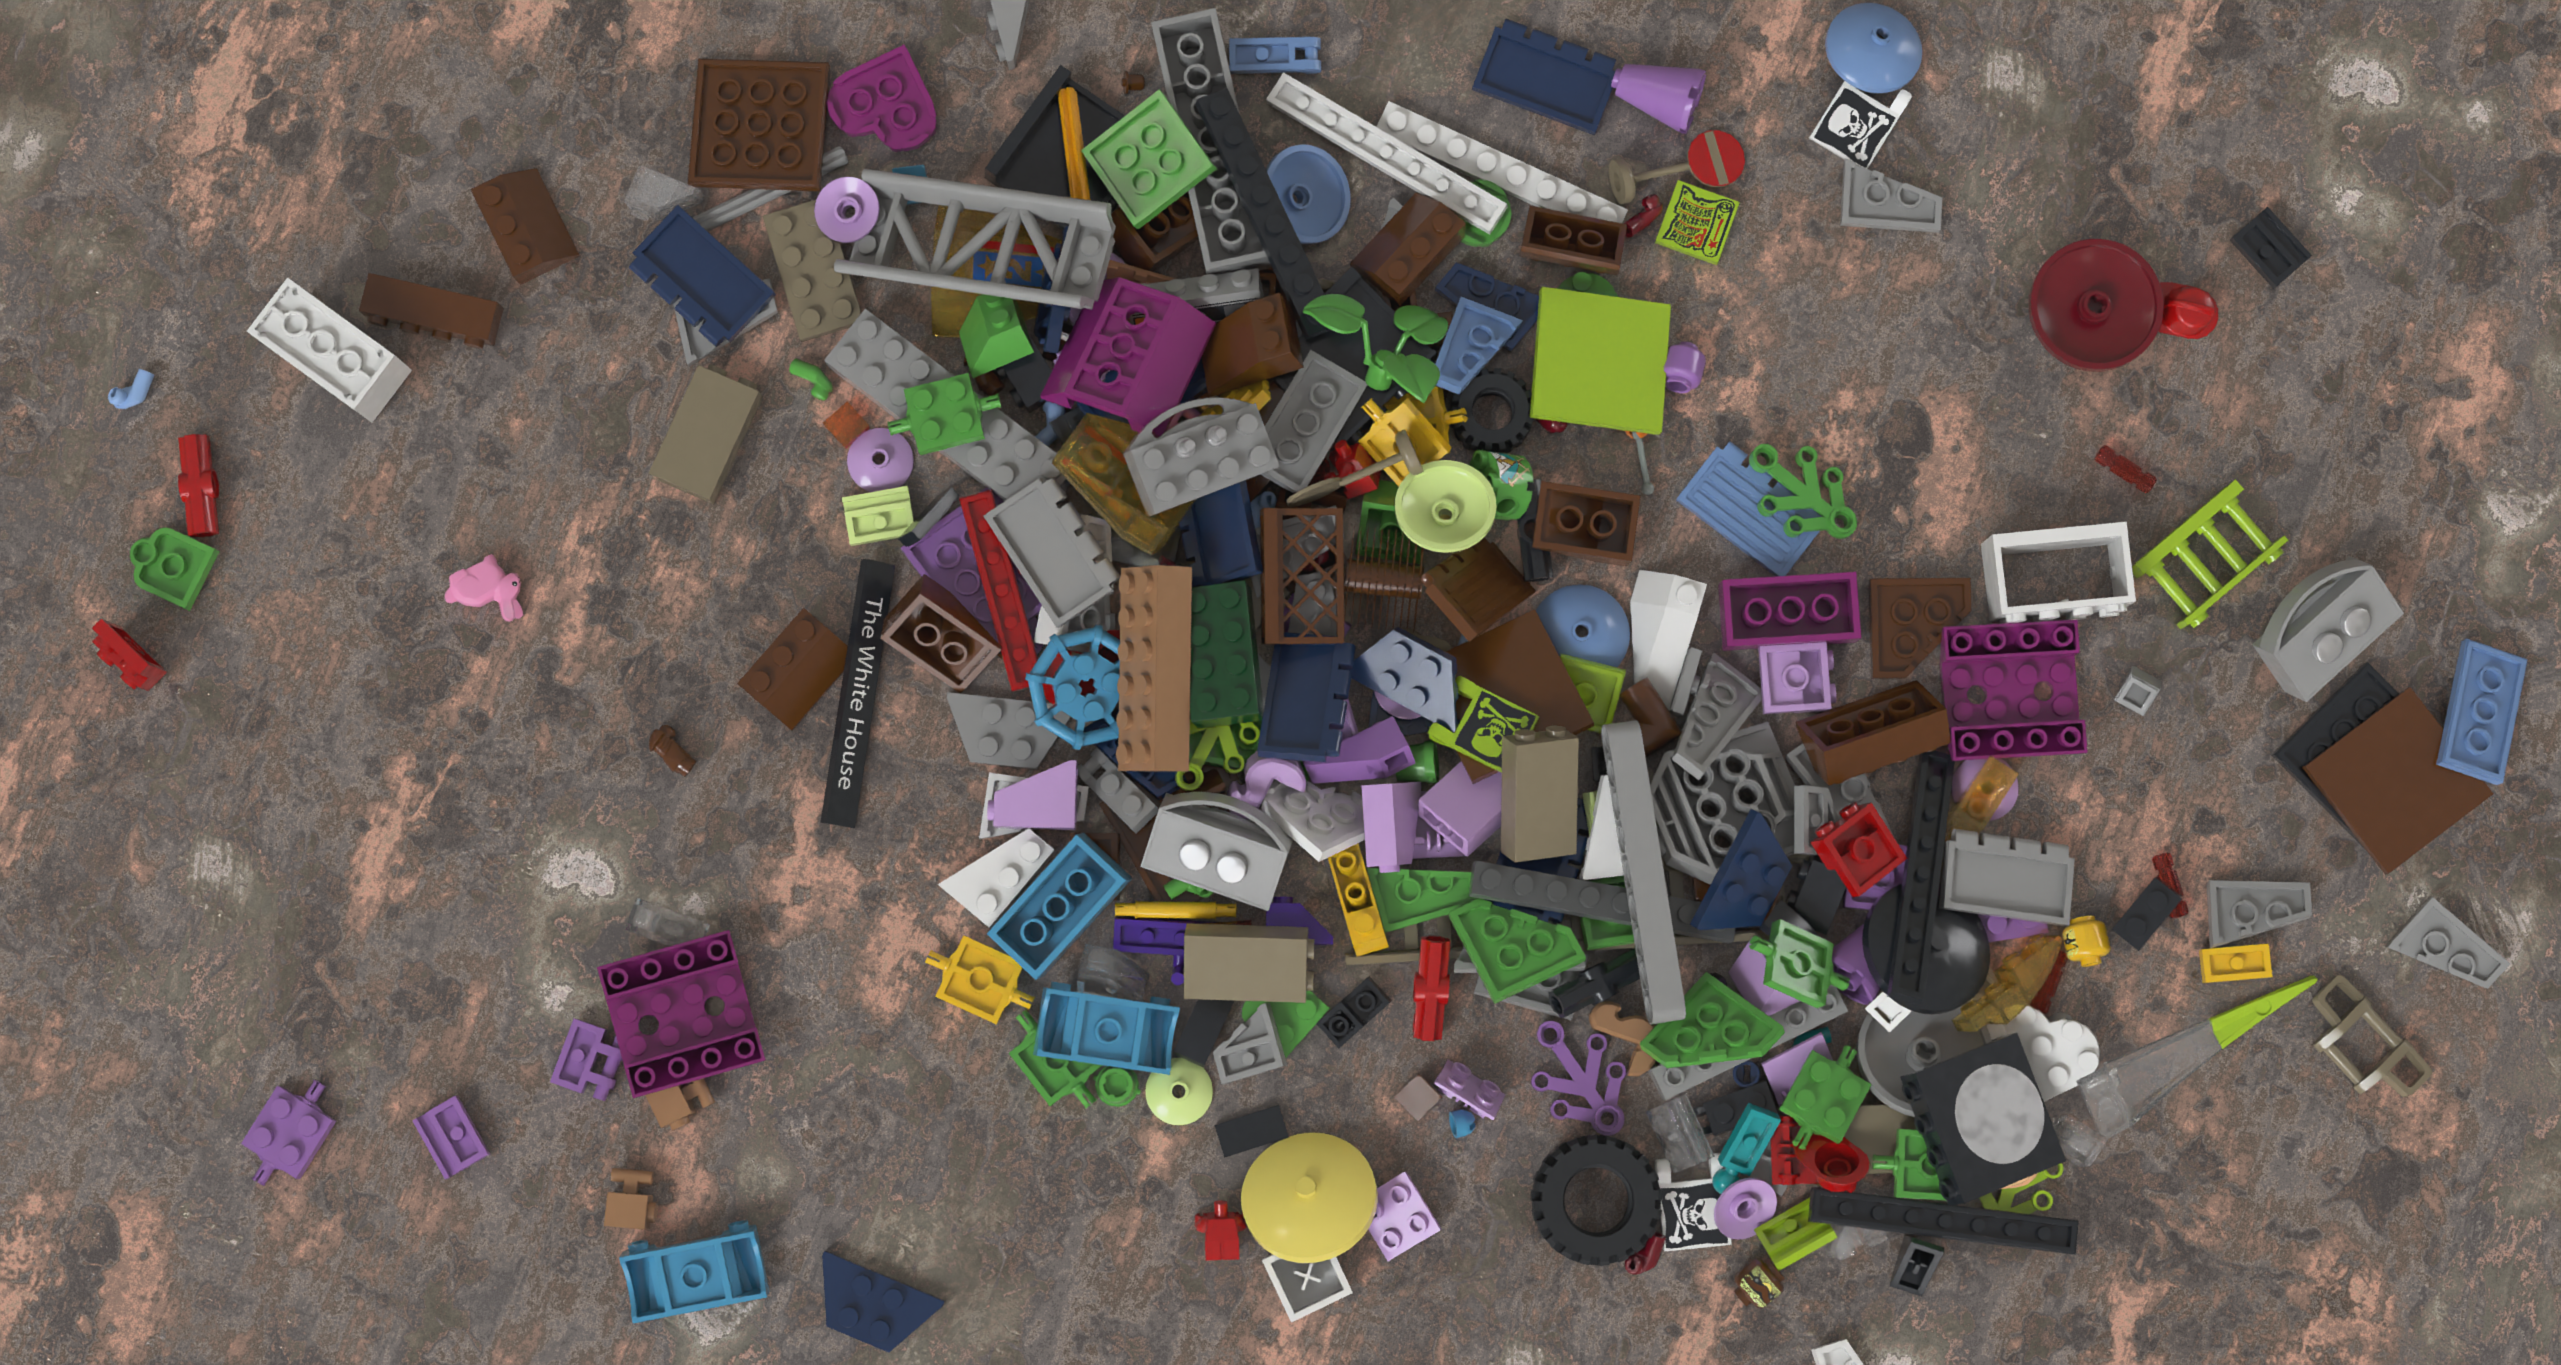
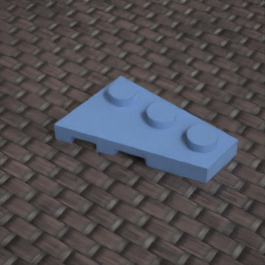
[1435,297,1523,394]

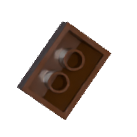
[470,168,580,285]
[1350,193,1466,307]
[1519,205,1627,275]
[737,608,848,731]

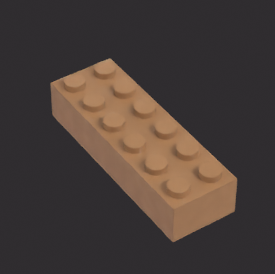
[1116,565,1192,772]

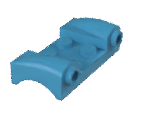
[1033,982,1180,1075]
[619,1220,770,1324]

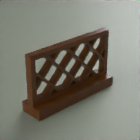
[1260,508,1344,645]

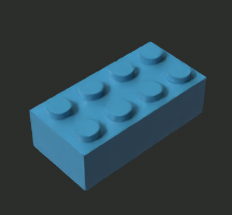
[987,832,1133,980]

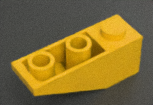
[1328,843,1389,957]

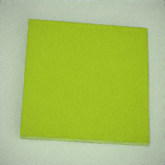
[1530,287,1671,435]

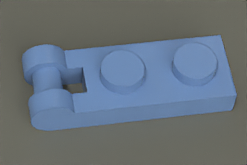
[1229,37,1322,74]

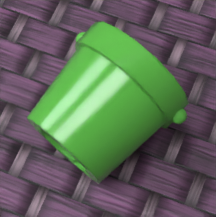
[1396,740,1439,784]
[1093,1066,1141,1107]

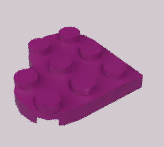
[826,44,937,152]

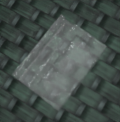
[1645,1094,1715,1173]

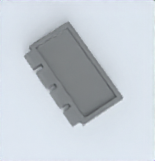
[984,477,1120,628]
[1939,829,2075,926]

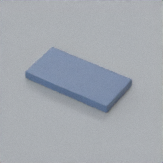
[2436,639,2528,785]

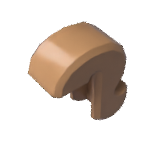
[1589,1001,1656,1077]

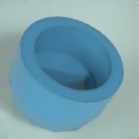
[1449,1110,1475,1138]

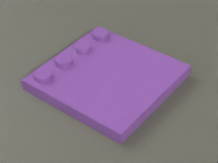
[901,487,1042,642]

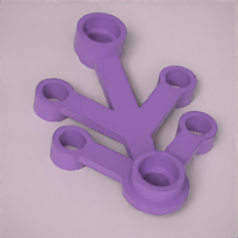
[1531,1021,1626,1136]

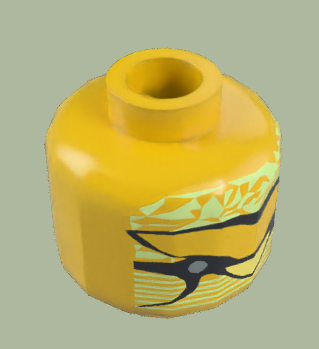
[2062,916,2111,967]

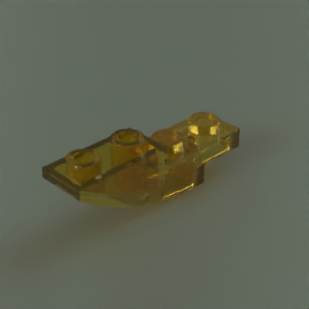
[1939,756,2019,884]
[1951,933,2062,1032]

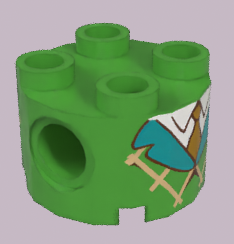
[1469,450,1533,520]

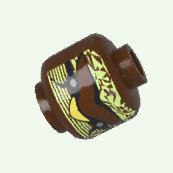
[1734,1258,1785,1309]

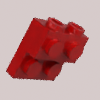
[92,618,167,691]
[1810,802,1908,897]

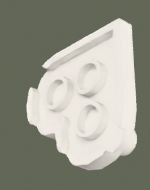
[1261,780,1365,862]
[1987,1003,2100,1102]

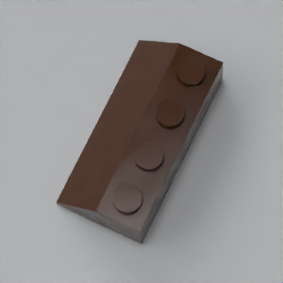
[1796,680,1951,786]

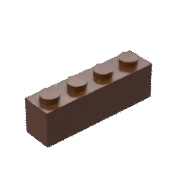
[359,273,504,349]

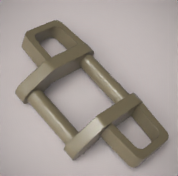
[2312,975,2432,1097]

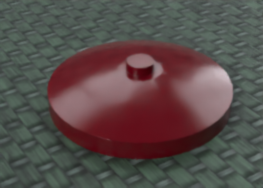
[2028,239,2164,372]

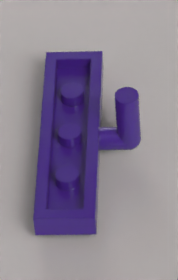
[1113,916,1250,985]

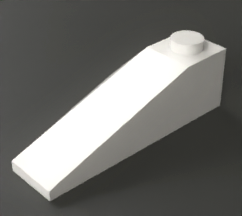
[1630,570,1707,710]

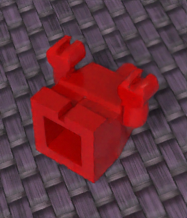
[1324,440,1381,499]
[1195,1200,1247,1261]

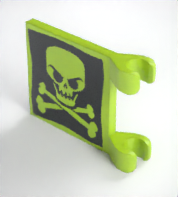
[1428,676,1540,773]

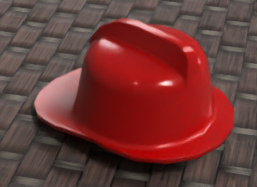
[2158,282,2218,339]
[1793,1134,1870,1193]

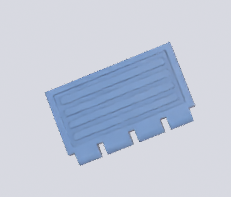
[1676,441,1822,576]

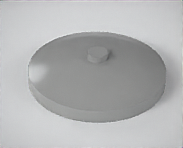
[1856,1004,1992,1117]

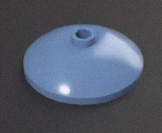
[1825,3,1922,93]
[1266,144,1351,244]
[1536,584,1630,667]

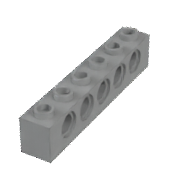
[1648,985,1848,1100]

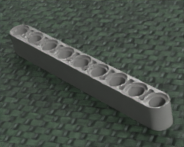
[1601,720,1686,1025]

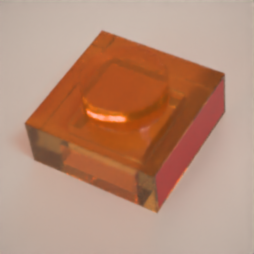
[823,401,870,449]

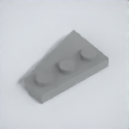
[1840,158,1943,233]

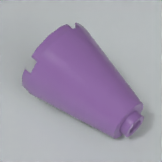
[1611,64,1706,134]
[1832,924,1880,1005]

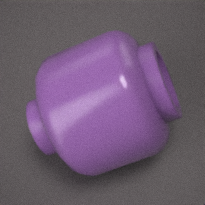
[1664,341,1706,393]

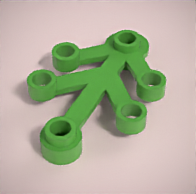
[1749,444,1857,539]

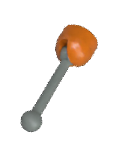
[1625,431,1654,495]

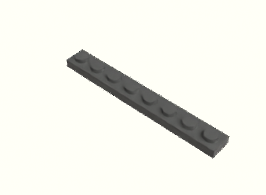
[1469,861,1735,944]

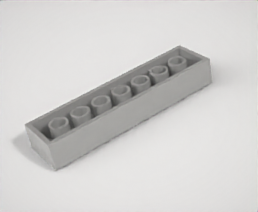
[1151,8,1272,275]
[824,309,1076,501]

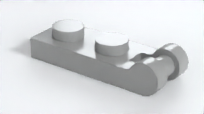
[1078,748,1159,834]

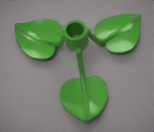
[1303,294,1448,403]

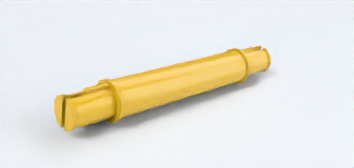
[1115,900,1237,920]

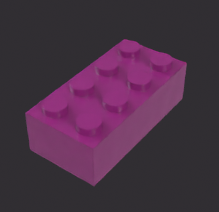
[1718,572,1861,651]

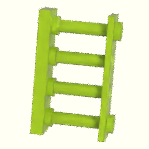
[2132,479,2288,629]

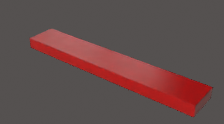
[959,490,1044,692]

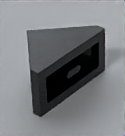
[1890,1236,1944,1297]

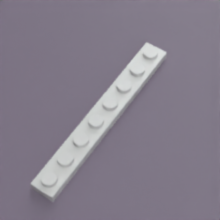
[1266,72,1508,235]
[1377,101,1628,223]

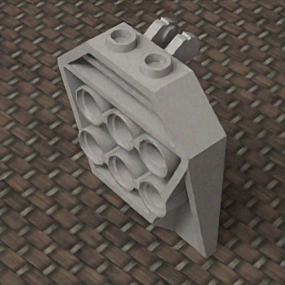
[1650,722,1795,884]

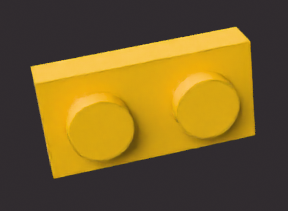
[2199,944,2273,983]

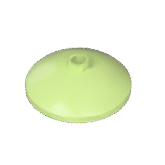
[1395,460,1496,553]

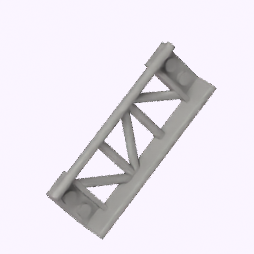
[834,169,1116,309]

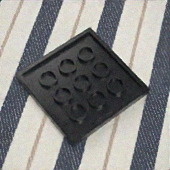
[2271,662,2399,850]

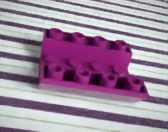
[1040,277,1216,438]
[1939,620,2088,761]
[597,930,766,1099]

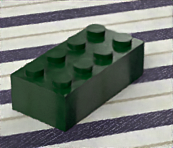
[1190,581,1264,729]

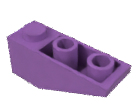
[1303,716,1416,784]

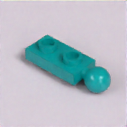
[1712,1103,1781,1194]

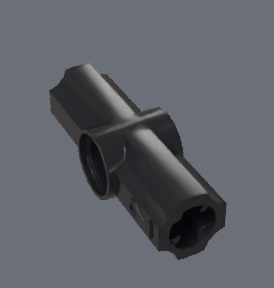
[1517,479,1554,582]
[1548,948,1640,1018]

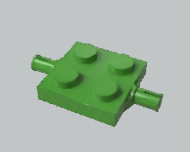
[887,373,1002,455]
[1749,919,1850,1008]
[1009,1009,1103,1109]
[1779,1046,1872,1150]
[1872,1129,1946,1200]

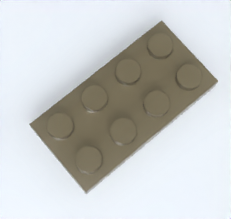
[762,200,861,342]

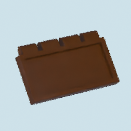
[1421,537,1536,642]

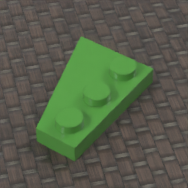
[1366,868,1478,933]

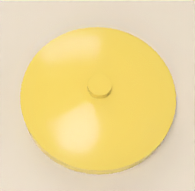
[1241,1133,1378,1263]

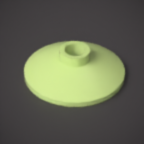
[1145,1058,1213,1125]

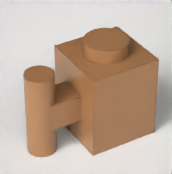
[645,1078,715,1131]
[604,1168,657,1230]

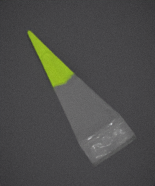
[2076,976,2318,1140]

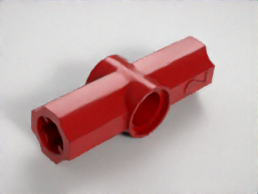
[178,434,219,538]
[1412,935,1451,1041]

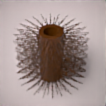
[1344,525,1424,633]

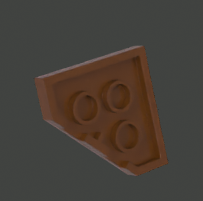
[1869,578,1972,679]

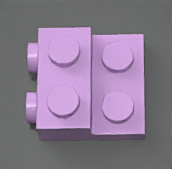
[1758,642,1836,714]

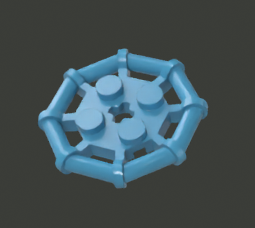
[1025,624,1120,750]

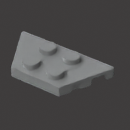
[947,692,1071,770]

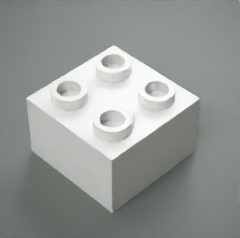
[1262,1254,1353,1323]

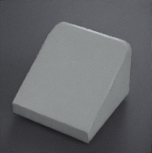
[2114,666,2161,716]

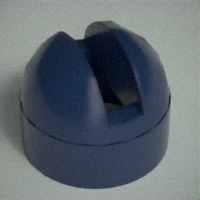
[1733,1060,1760,1088]

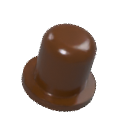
[1121,71,1145,94]

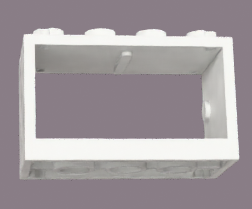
[247,278,412,423]
[1981,522,2136,624]

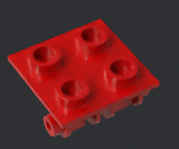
[1771,1116,1819,1185]

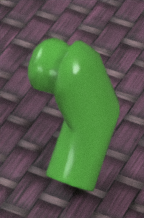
[789,358,833,401]
[1163,879,1213,900]

